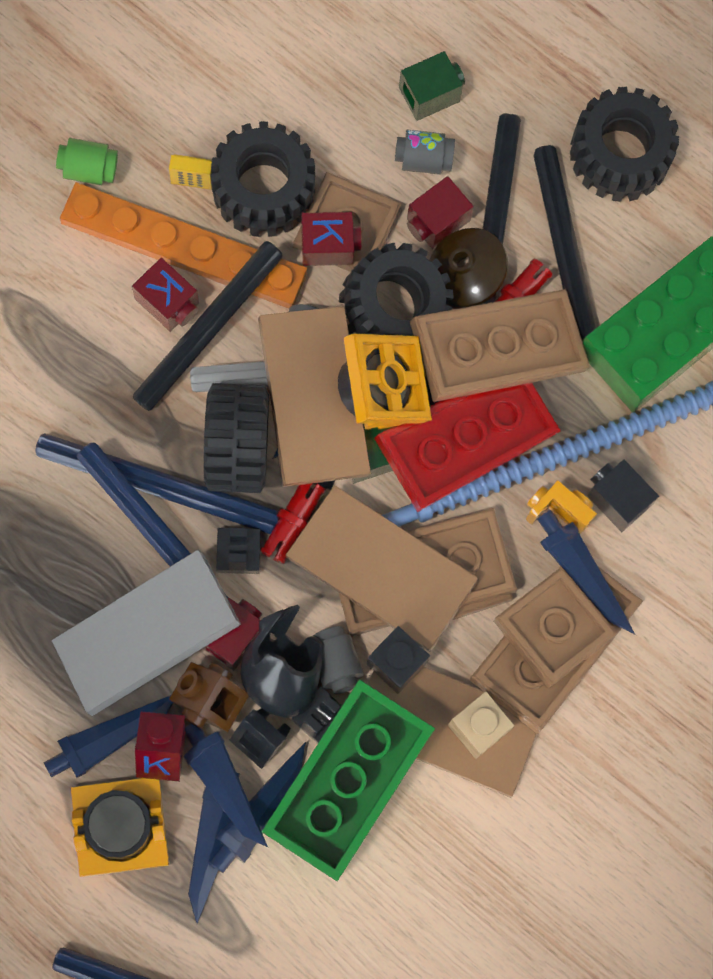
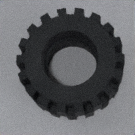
[570,87,680,202]
[211,121,315,237]
[339,243,453,336]
[204,383,269,493]

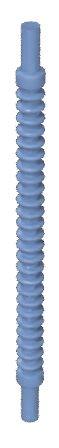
[381,381,713,527]

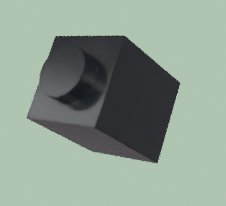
[587,459,659,533]
[366,626,430,694]

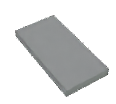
[52,549,241,716]

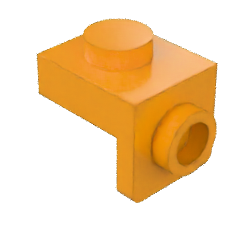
[526,480,597,534]

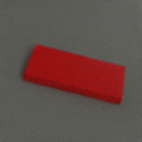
[374,383,561,512]

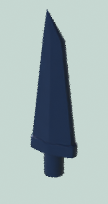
[537,510,636,635]
[43,695,173,778]
[183,724,268,847]
[209,742,306,873]
[188,772,240,924]

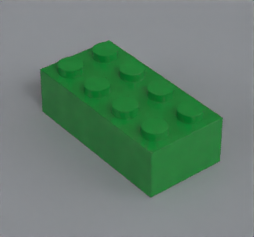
[583,236,713,412]
[262,679,435,882]

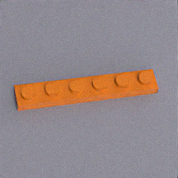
[60,182,307,309]

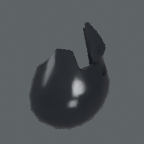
[240,605,323,718]

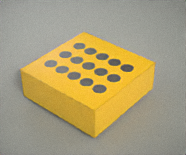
[169,154,212,190]

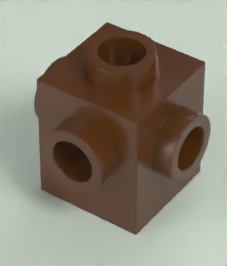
[169,662,249,732]

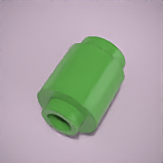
[56,137,118,186]

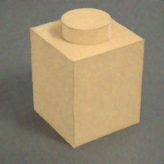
[448,692,514,759]

